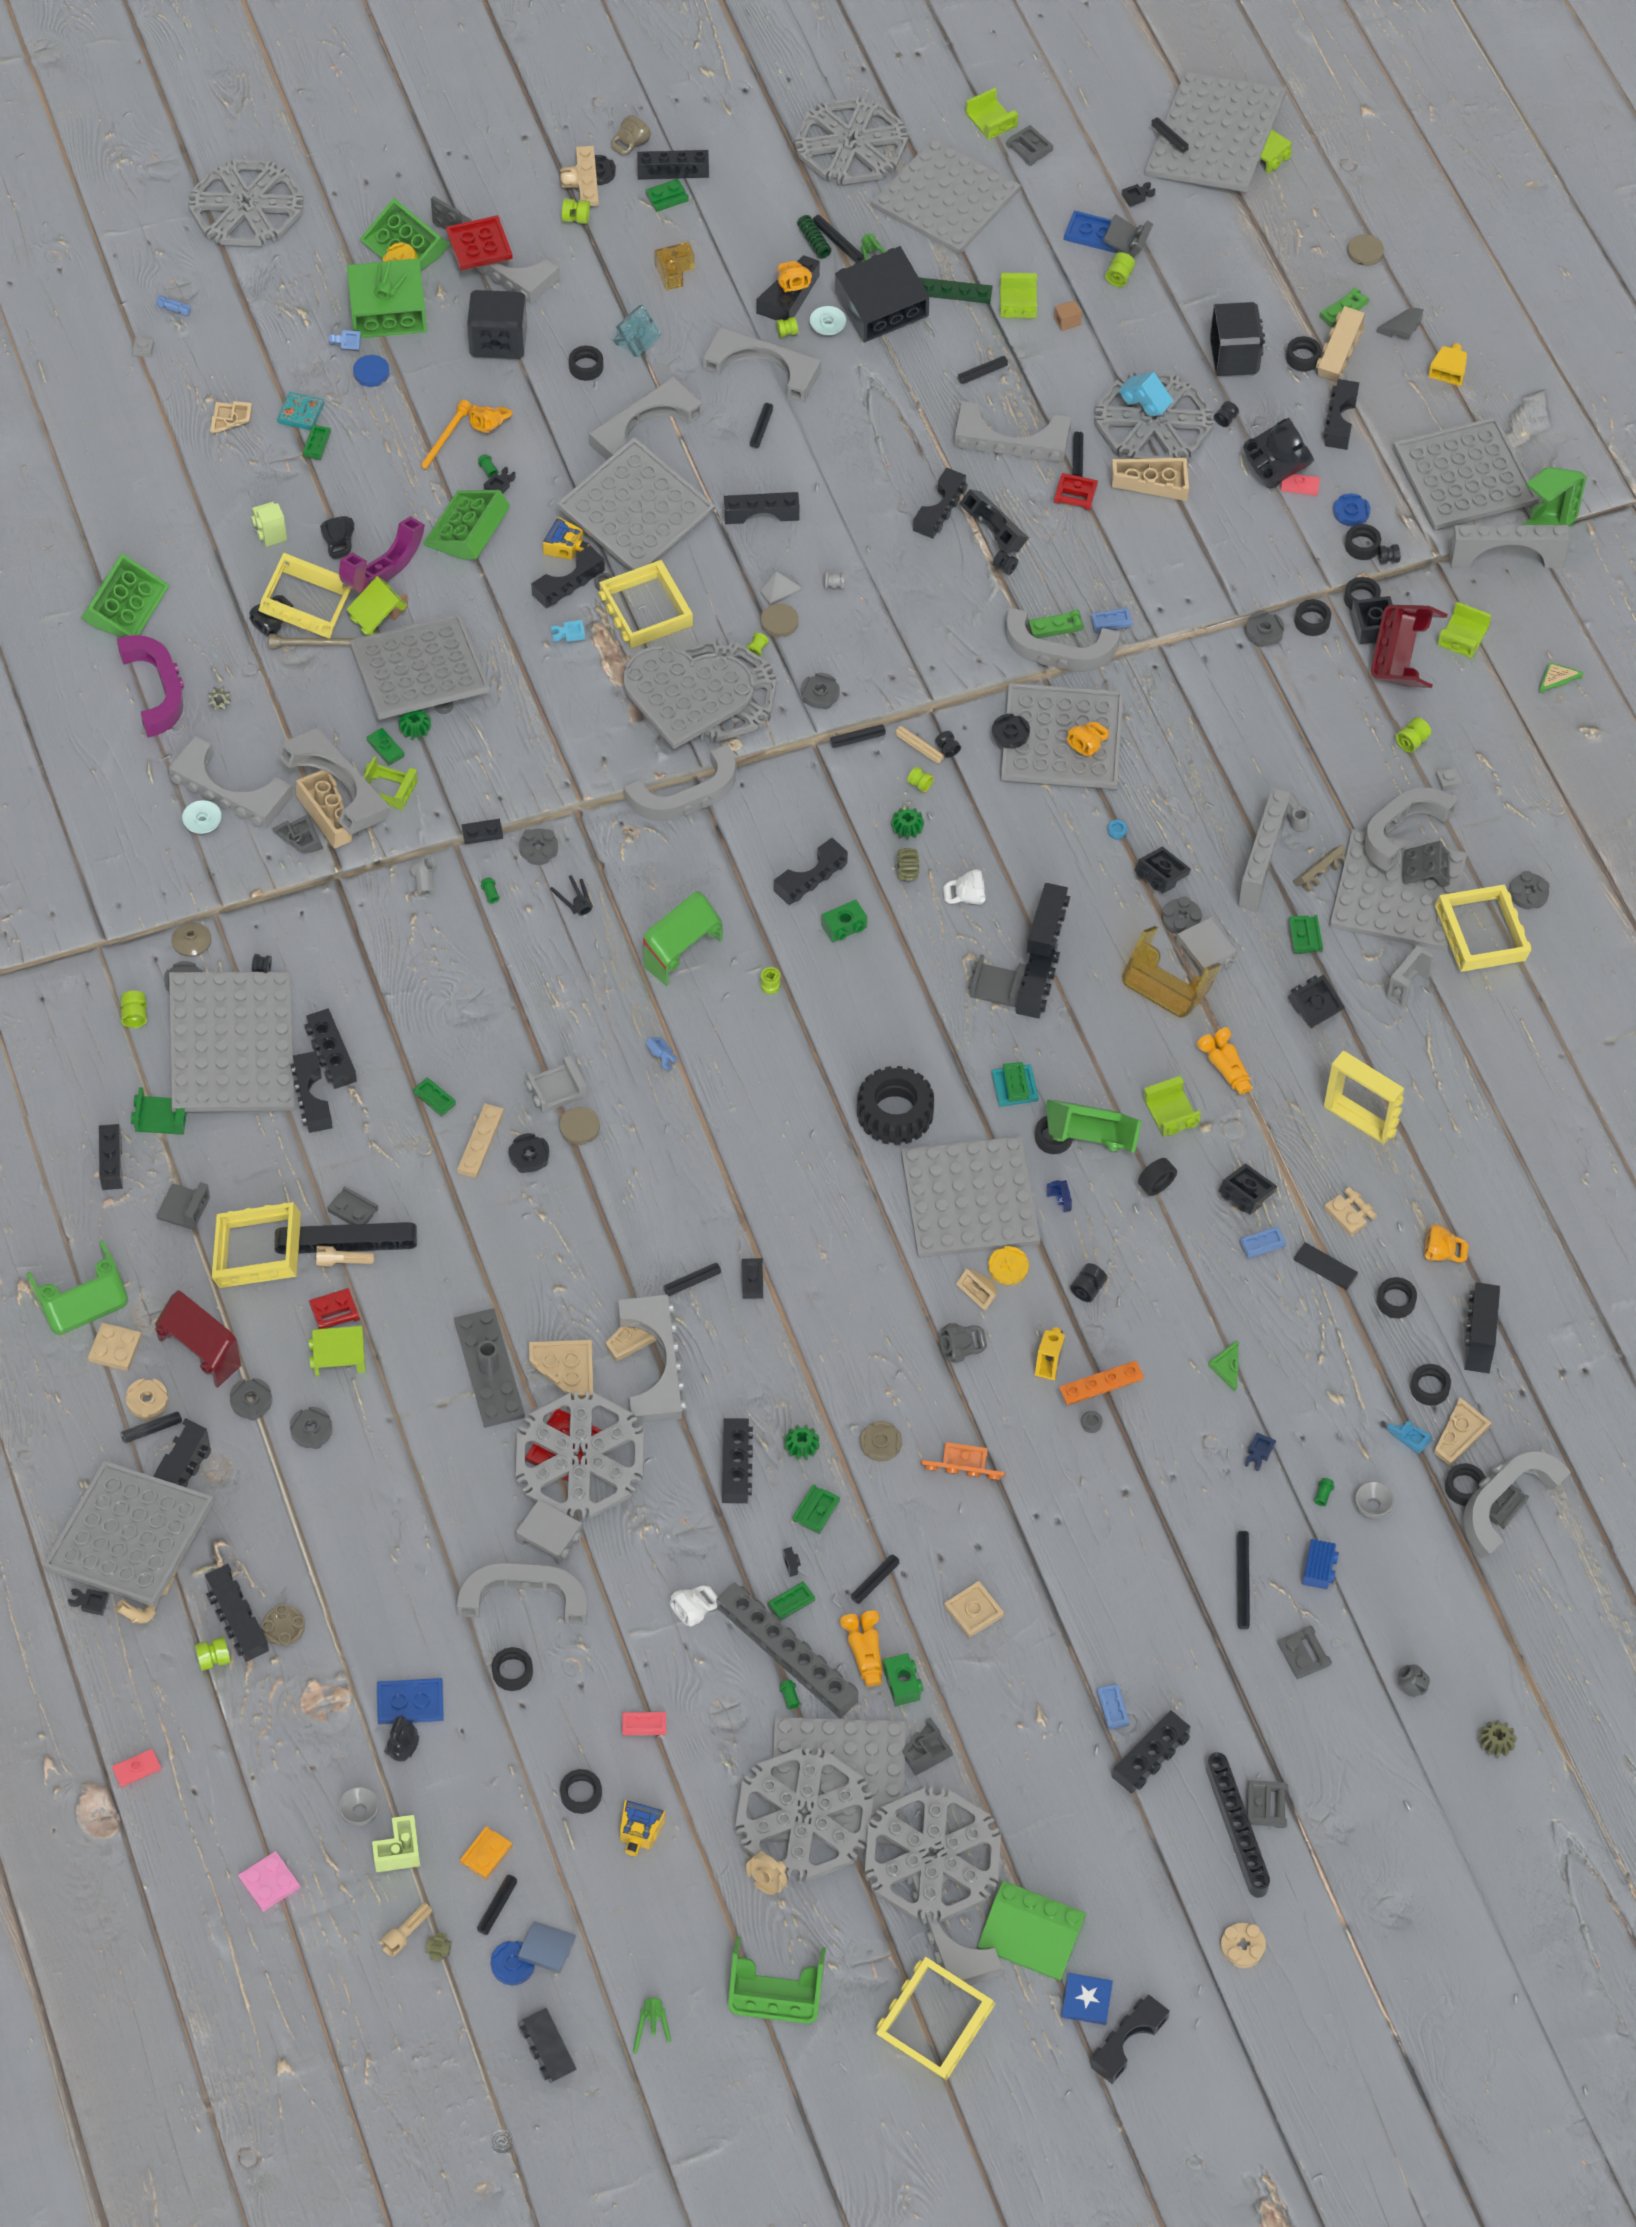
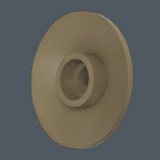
[172,922,211,957]

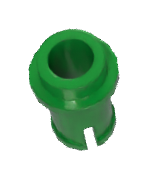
[478,454,498,478]
[481,877,500,904]
[1313,1478,1335,1506]
[779,1680,801,1710]

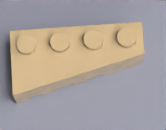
[1316,306,1365,382]
[1111,458,1189,501]
[295,770,352,849]

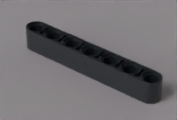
[275,1222,417,1254]
[1206,1752,1270,1898]

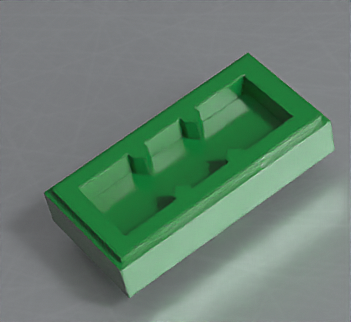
[303,425,331,460]
[366,728,405,765]
[1003,1062,1029,1101]
[413,1077,456,1117]
[768,1581,815,1621]

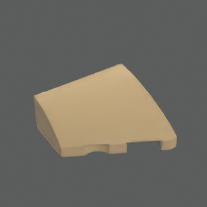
[210,401,253,434]

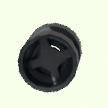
[1214,401,1239,427]
[1378,544,1401,565]
[992,550,1018,575]
[935,731,961,758]

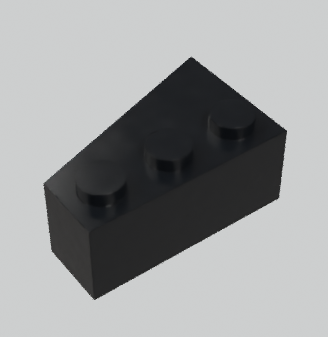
[153,1418,211,1488]
[518,2008,577,2083]

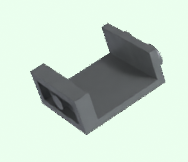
[968,954,1026,1008]

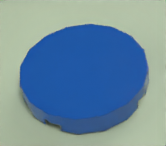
[353,355,390,387]
[1333,493,1371,526]
[490,1941,535,1986]

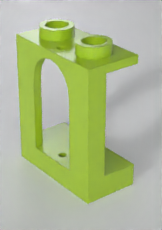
[363,756,418,810]

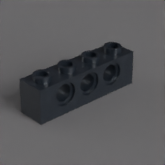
[637,150,709,180]
[304,1008,357,1089]
[722,1418,753,1504]
[1112,1710,1191,1794]

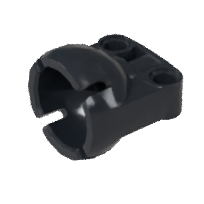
[1243,418,1314,488]

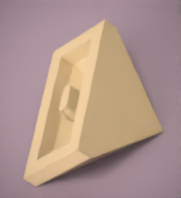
[956,1268,997,1311]

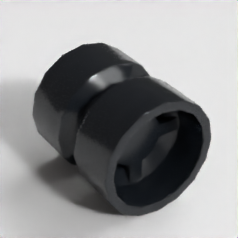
[1070,1263,1108,1302]

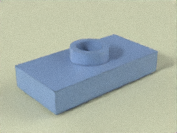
[1091,608,1132,632]
[1240,1226,1286,1259]
[1097,1684,1129,1730]

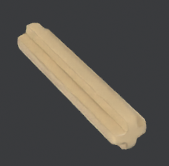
[895,726,944,764]

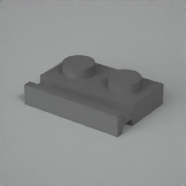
[327,1186,378,1224]
[1489,1484,1529,1529]

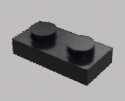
[461,819,503,844]
[742,1258,763,1299]

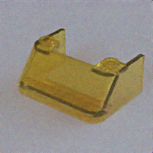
[1122,926,1222,1018]

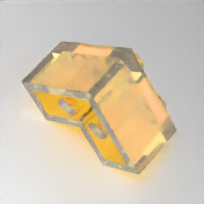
[654,241,695,291]

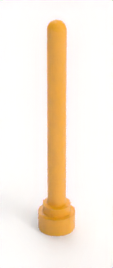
[421,399,473,469]

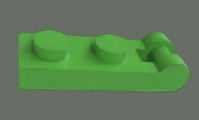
[1320,288,1369,328]
[1028,610,1084,638]

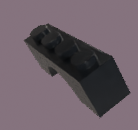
[1323,379,1360,450]
[913,467,968,539]
[959,489,1029,552]
[724,492,800,524]
[531,545,605,609]
[774,838,848,905]
[290,1051,333,1133]
[1091,1994,1170,2084]

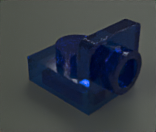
[1046,1180,1072,1213]

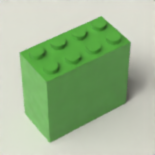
[347,258,427,338]

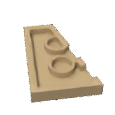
[605,1326,657,1362]
[1434,1397,1492,1466]

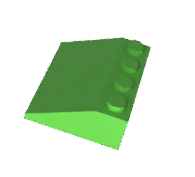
[360,198,450,271]
[423,490,510,559]
[80,553,169,637]
[977,1881,1086,1981]

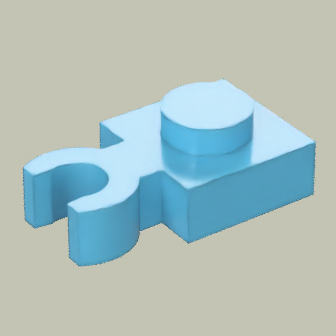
[551,620,585,642]

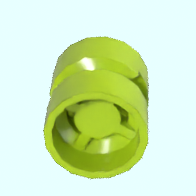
[562,198,590,224]
[1105,252,1136,287]
[1395,717,1432,753]
[120,990,147,1028]
[194,1636,231,1671]

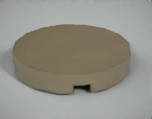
[1348,235,1384,266]
[761,603,798,637]
[559,1107,600,1145]
[860,1421,902,1462]

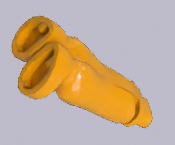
[1196,1027,1253,1095]
[839,1610,883,1687]

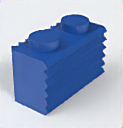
[1302,1539,1339,1589]

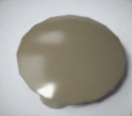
[262,1603,305,1646]

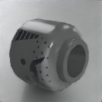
[1398,1664,1430,1697]

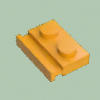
[460,1826,512,1880]

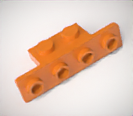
[1059,1361,1144,1405]
[921,1442,1006,1480]

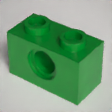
[821,899,867,943]
[883,1653,923,1707]

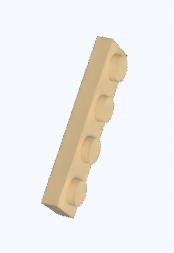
[457,1103,504,1179]

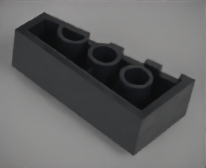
[756,255,820,320]
[1026,882,1071,958]
[1016,944,1060,1019]
[1464,1282,1500,1374]
[205,1564,269,1662]

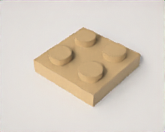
[88,1323,142,1371]
[944,1581,1004,1638]

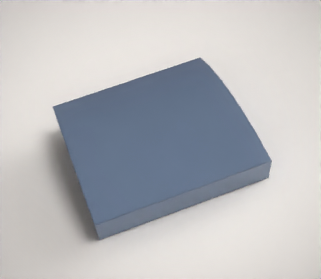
[518,1921,576,1973]

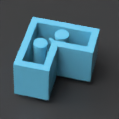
[1118,372,1174,417]

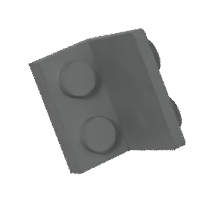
[431,196,472,230]
[1103,214,1153,258]
[1404,841,1450,887]
[156,1182,210,1230]

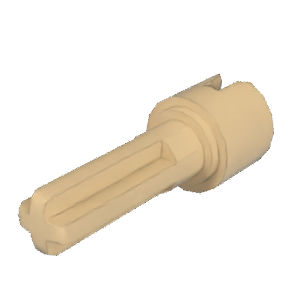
[316,1246,374,1267]
[378,1903,432,1957]

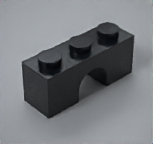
[99,1124,123,1190]

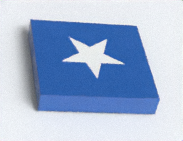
[1061,1973,1113,2025]

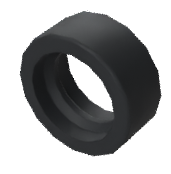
[1286,336,1322,371]
[569,345,604,381]
[1345,524,1382,560]
[1344,577,1381,610]
[1294,599,1331,636]
[1035,1116,1073,1154]
[1138,1158,1177,1196]
[1377,1277,1417,1319]
[1410,1364,1451,1406]
[1445,1463,1486,1506]
[491,1647,533,1691]
[560,1769,602,1814]

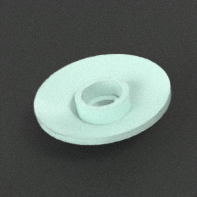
[810,306,846,335]
[182,800,222,834]

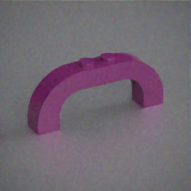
[339,516,425,593]
[117,635,184,738]

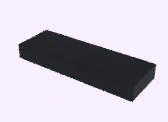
[1294,1242,1358,1290]

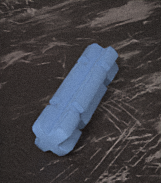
[156,296,191,316]

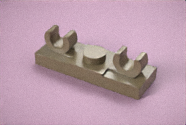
[1293,845,1346,892]

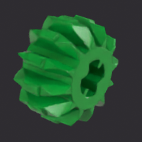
[398,710,431,740]
[891,806,924,840]
[784,1424,820,1461]

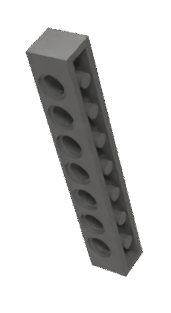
[717,1582,859,1718]

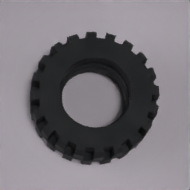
[857,1066,934,1145]

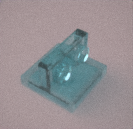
[612,305,661,357]

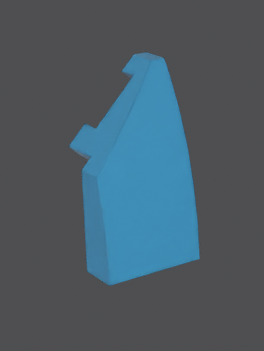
[1387,1421,1432,1454]

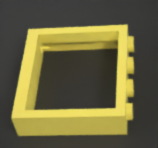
[259,553,352,639]
[598,560,693,648]
[1435,884,1531,972]
[1324,1050,1405,1145]
[212,1202,301,1288]
[876,1957,996,2081]

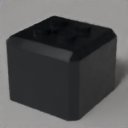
[467,290,527,359]
[1210,302,1265,376]

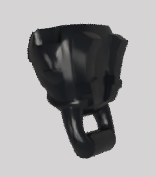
[320,516,355,559]
[249,595,294,636]
[384,1715,419,1762]

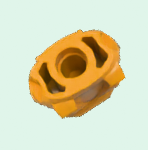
[777,260,812,292]
[469,405,513,433]
[1067,722,1109,758]
[1424,1224,1469,1263]

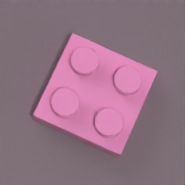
[238,1851,300,1912]

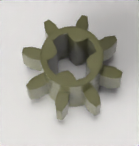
[208,686,231,710]
[425,1932,452,1962]

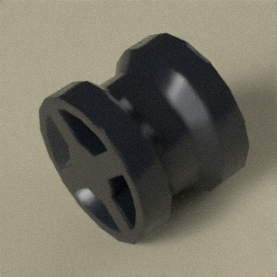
[252,953,272,973]

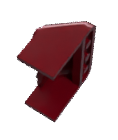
[1371,605,1448,688]
[155,1290,241,1388]

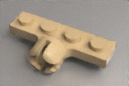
[560,146,599,206]

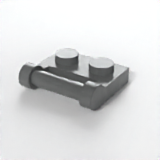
[1006,125,1053,166]
[1277,1626,1332,1679]
[1247,1780,1288,1828]

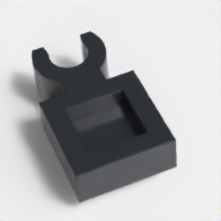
[1122,182,1156,206]
[483,467,516,494]
[68,1589,109,1616]

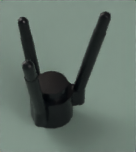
[550,875,593,916]

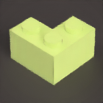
[251,501,287,547]
[372,1815,420,1872]

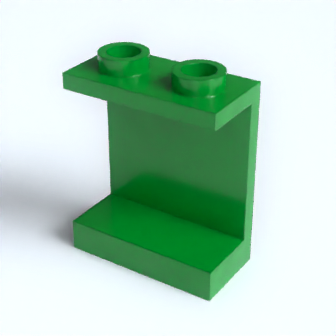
[131,1087,187,1135]

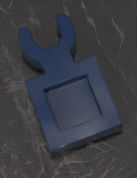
[1245,1432,1276,1471]

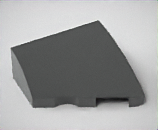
[1376,308,1424,339]
[272,815,323,853]
[902,1717,953,1776]

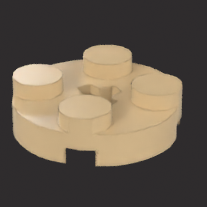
[126,1378,169,1421]
[746,1851,787,1895]
[1221,1923,1266,1968]

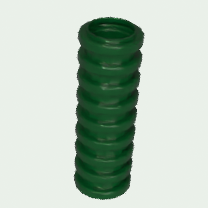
[797,215,832,259]

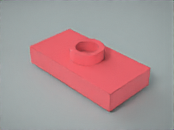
[1281,474,1320,496]
[622,1712,666,1736]
[112,1749,161,1787]

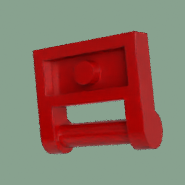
[1054,473,1098,510]
[309,1288,360,1329]

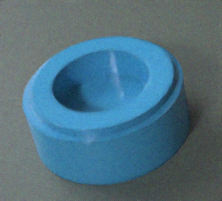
[1107,820,1127,840]

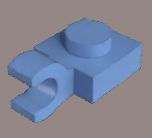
[328,330,361,351]
[645,1037,678,1070]

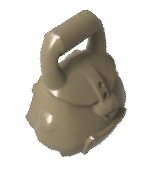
[611,115,651,155]

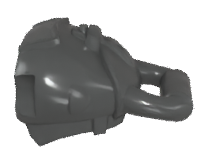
[939,1323,987,1363]

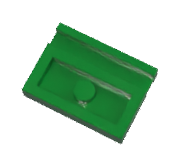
[646,179,689,212]
[1288,915,1323,954]
[793,1484,840,1534]

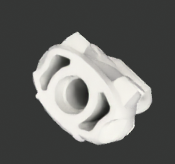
[943,869,986,905]
[670,1585,718,1627]

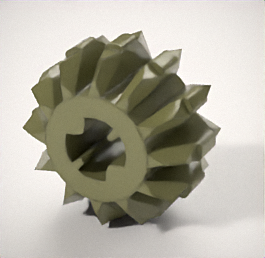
[896,848,919,881]
[1479,1720,1517,1758]

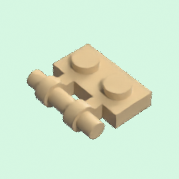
[1324,1187,1378,1237]

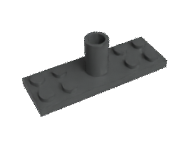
[454,1308,525,1428]

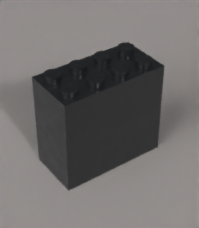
[835,246,929,343]

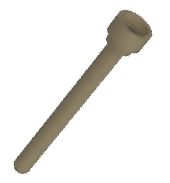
[269,634,355,649]

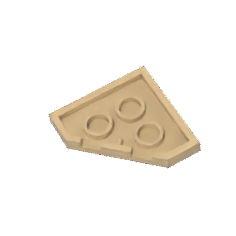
[529,1340,593,1400]

